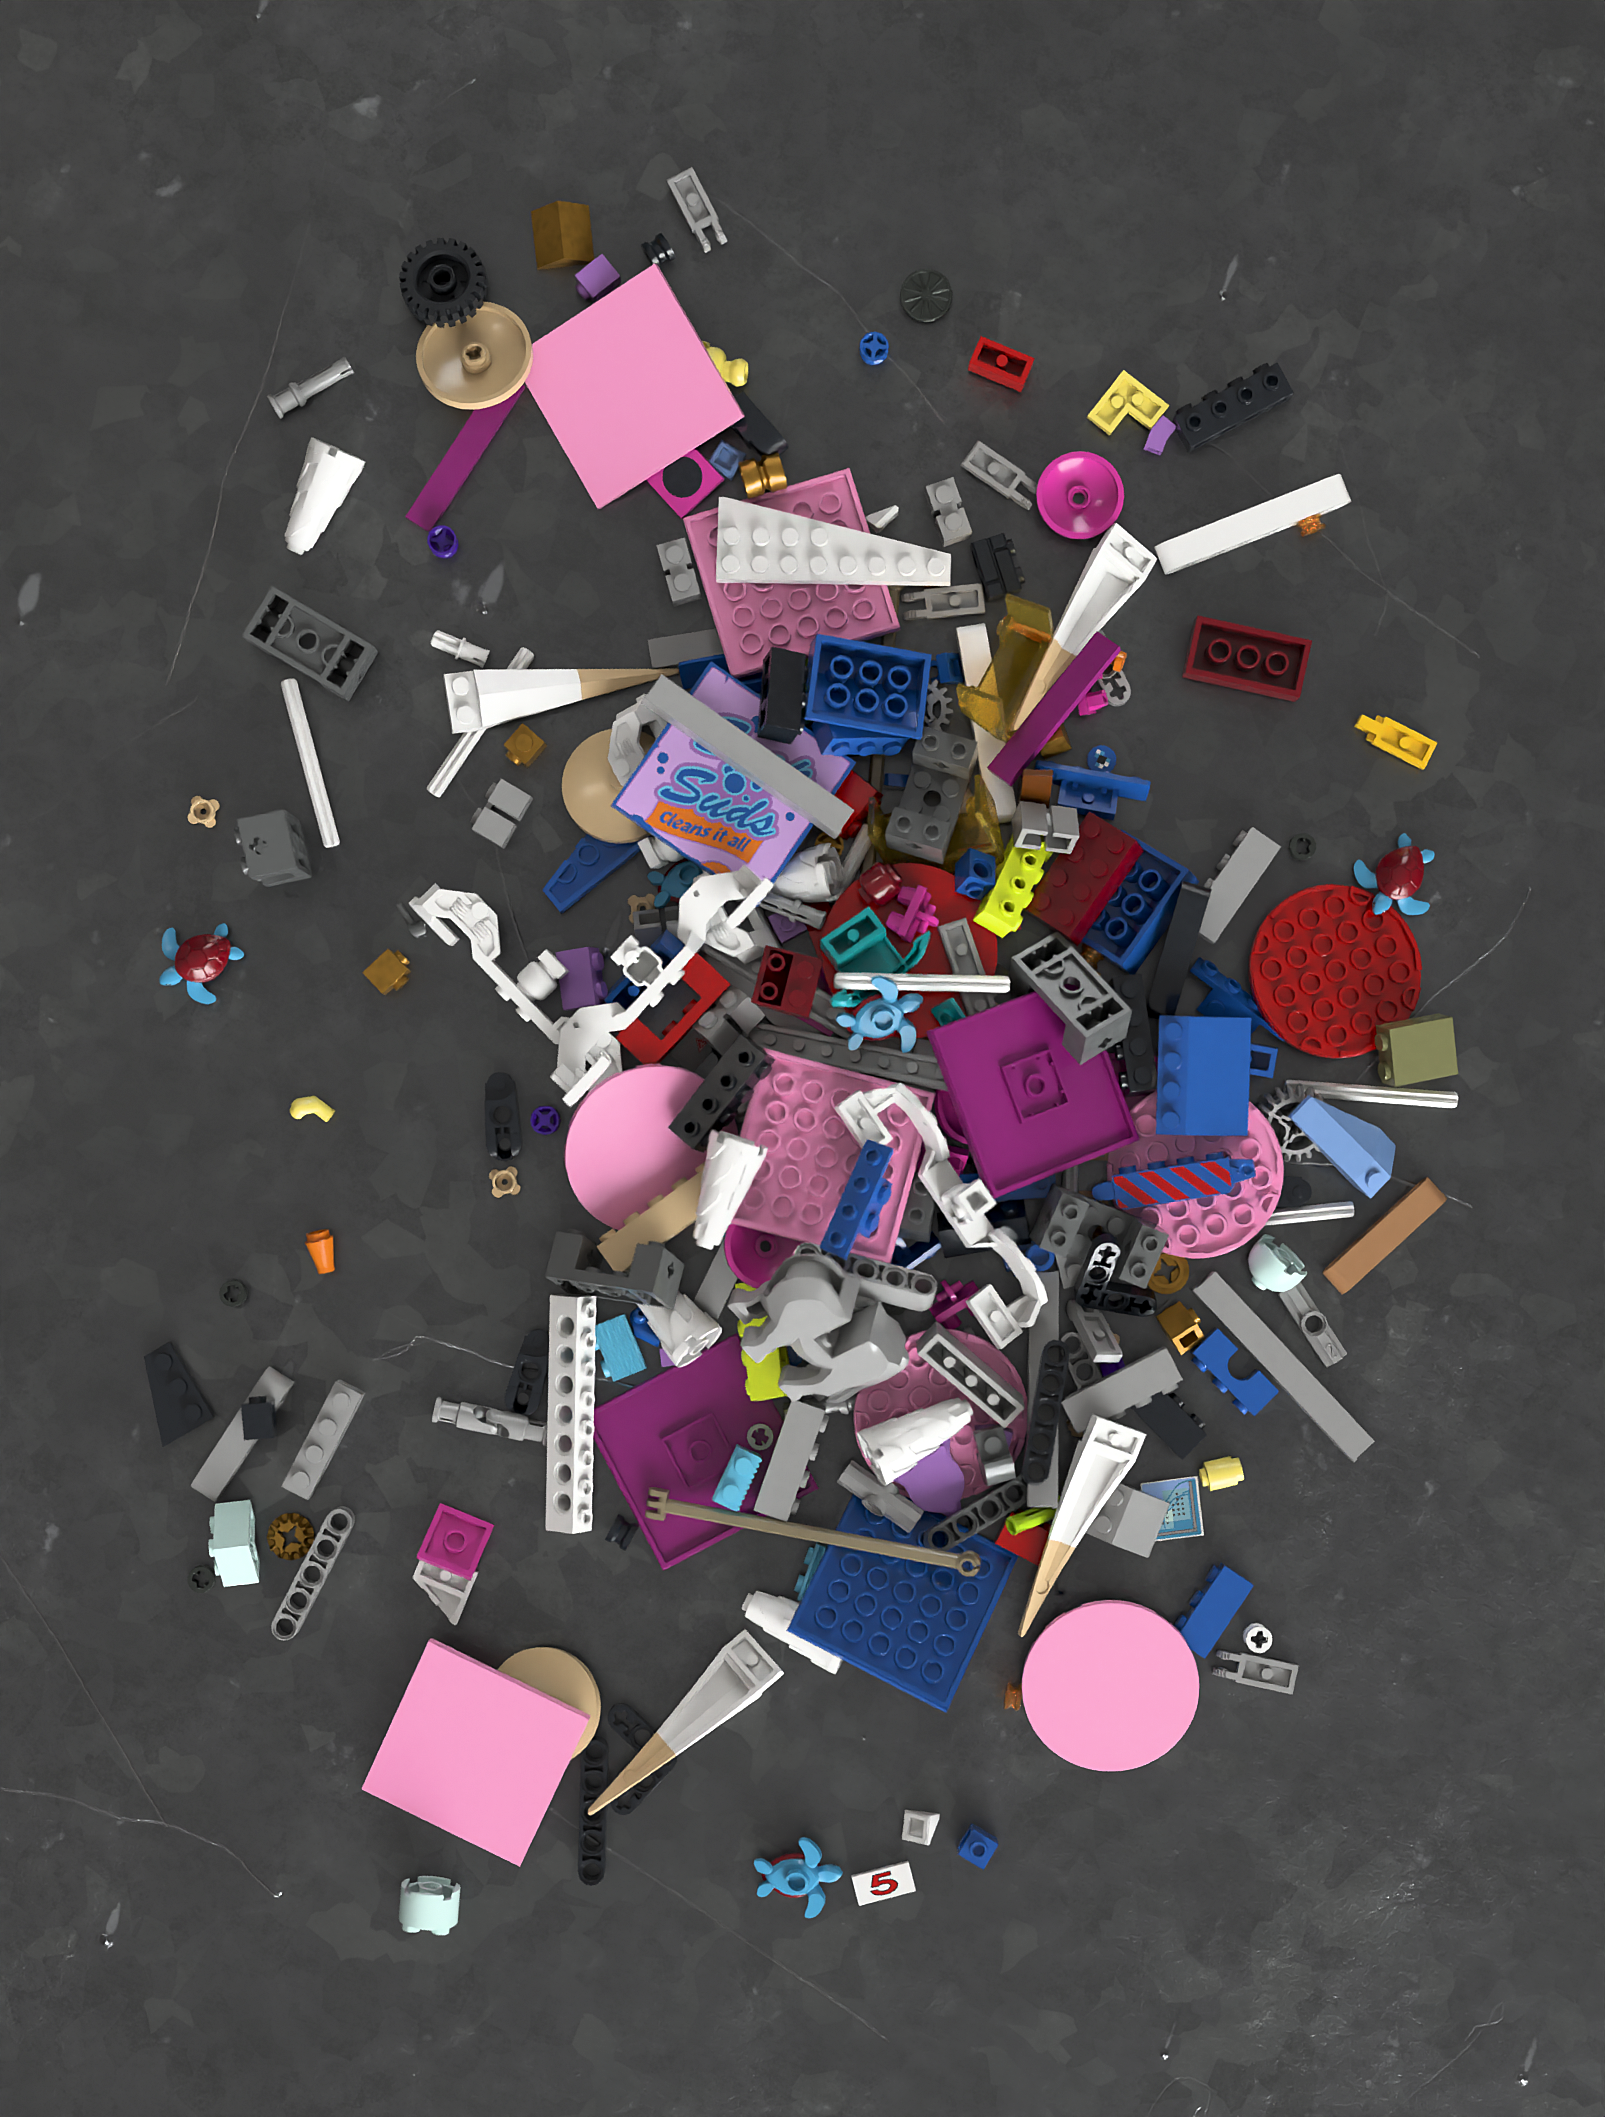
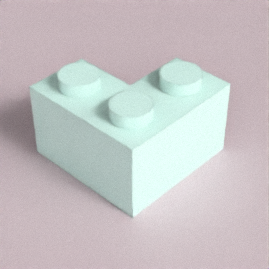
[208,1500,260,1587]

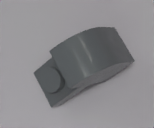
[973,1424,1016,1486]

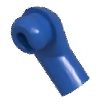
[629,1307,661,1347]

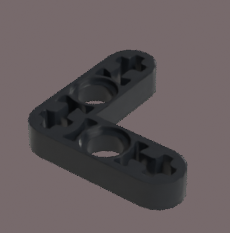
[1074,1234,1157,1317]
[608,1703,678,1815]

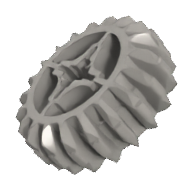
[1258,1083,1328,1162]

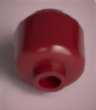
[858,862,903,906]

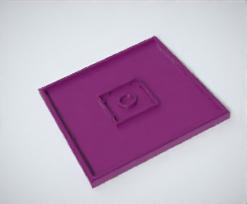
[927,984,1140,1199]
[593,1333,819,1571]

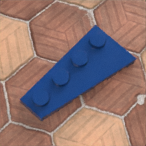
[542,834,649,914]

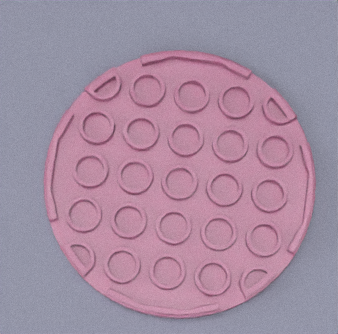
[564,1064,738,1230]
[1107,1091,1284,1259]
[853,1329,1027,1499]
[1022,1600,1199,1771]

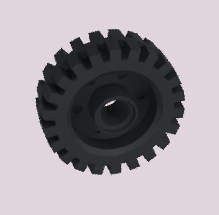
[399,238,488,328]

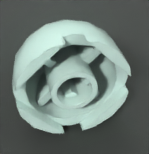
[1248,1234,1307,1292]

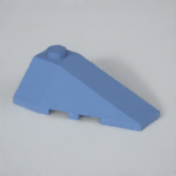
[1288,1095,1396,1198]

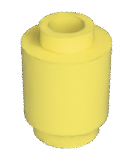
[1199,1456,1244,1491]

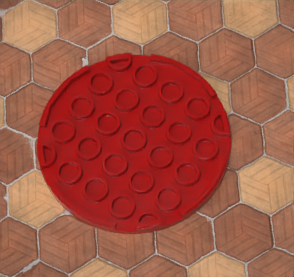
[821,863,998,1039]
[1249,884,1422,1058]

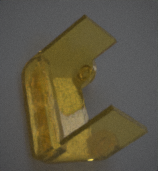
[956,593,1054,743]
[868,774,1004,875]

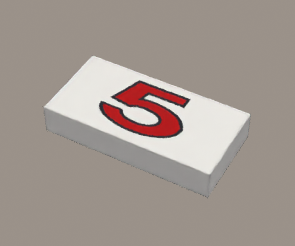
[851,1861,916,1906]

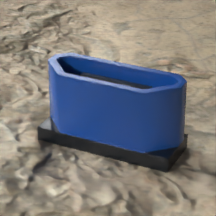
[884,773,909,791]

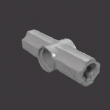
[1277,1282,1347,1368]
[837,1460,924,1533]

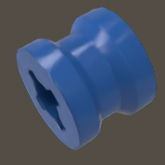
[859,331,889,365]

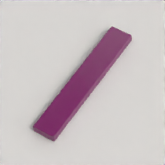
[405,385,525,532]
[987,631,1121,787]

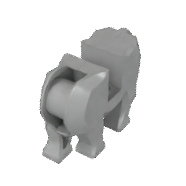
[727,1254,909,1403]

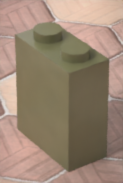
[1375,1013,1458,1087]

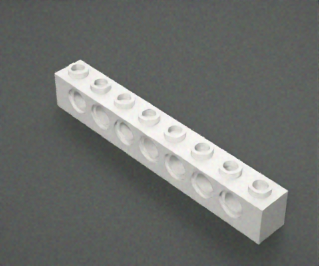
[546,1294,597,1534]

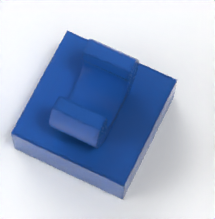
[930,652,964,685]

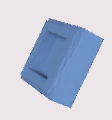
[709,439,746,481]

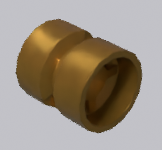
[738,452,787,499]

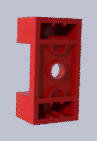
[615,952,731,1065]

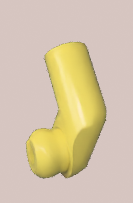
[290,1096,335,1122]

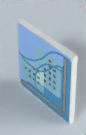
[1140,1476,1204,1541]

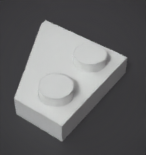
[412,1560,479,1625]

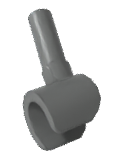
[396,903,428,939]

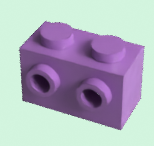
[555,947,608,1011]

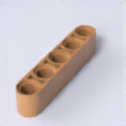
[1322,1176,1447,1294]

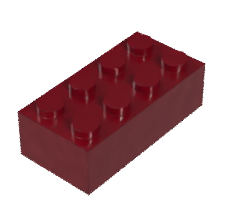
[1182,615,1312,702]
[1024,811,1144,947]

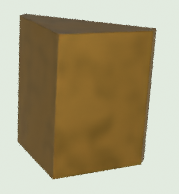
[531,201,594,270]

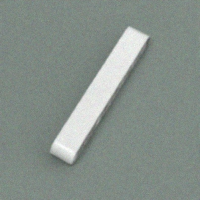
[1154,474,1351,575]
[955,623,1017,825]

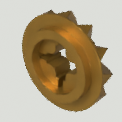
[1147,1252,1189,1294]
[267,1513,314,1561]

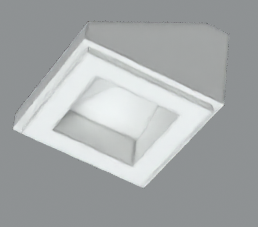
[866,505,899,533]
[902,1810,940,1845]

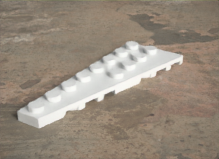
[716,497,951,586]

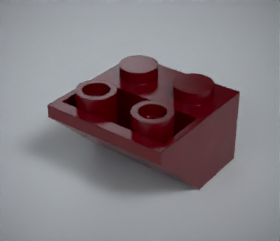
[751,945,823,1020]

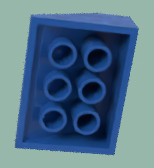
[805,634,932,740]
[1080,829,1199,975]
[1156,1015,1252,1136]

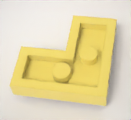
[1087,370,1169,435]

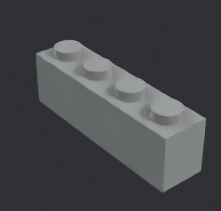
[1198,827,1281,944]
[916,1321,1025,1428]
[1061,1346,1183,1434]
[281,1380,365,1500]
[754,1398,829,1522]

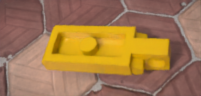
[1354,714,1437,770]

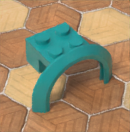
[820,907,930,1007]

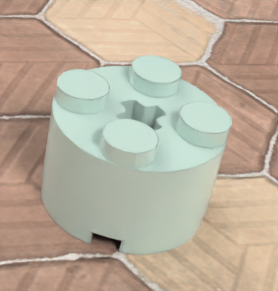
[399,1876,460,1935]

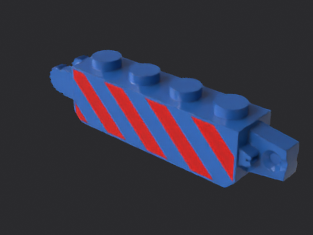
[1091,1152,1256,1210]

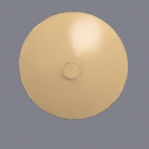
[416,302,533,409]
[562,729,656,844]
[498,1647,601,1760]

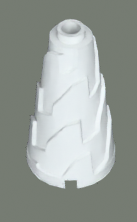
[284,437,366,555]
[735,843,844,903]
[693,1129,768,1249]
[624,1268,722,1368]
[857,1397,974,1485]
[742,1591,843,1674]

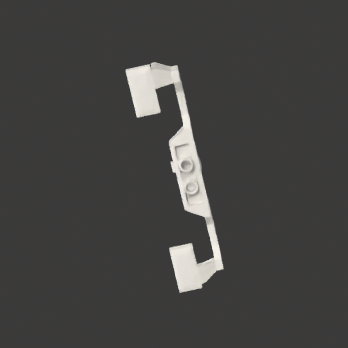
[608,694,783,964]
[550,864,774,1106]
[409,883,623,1092]
[834,1083,1048,1349]

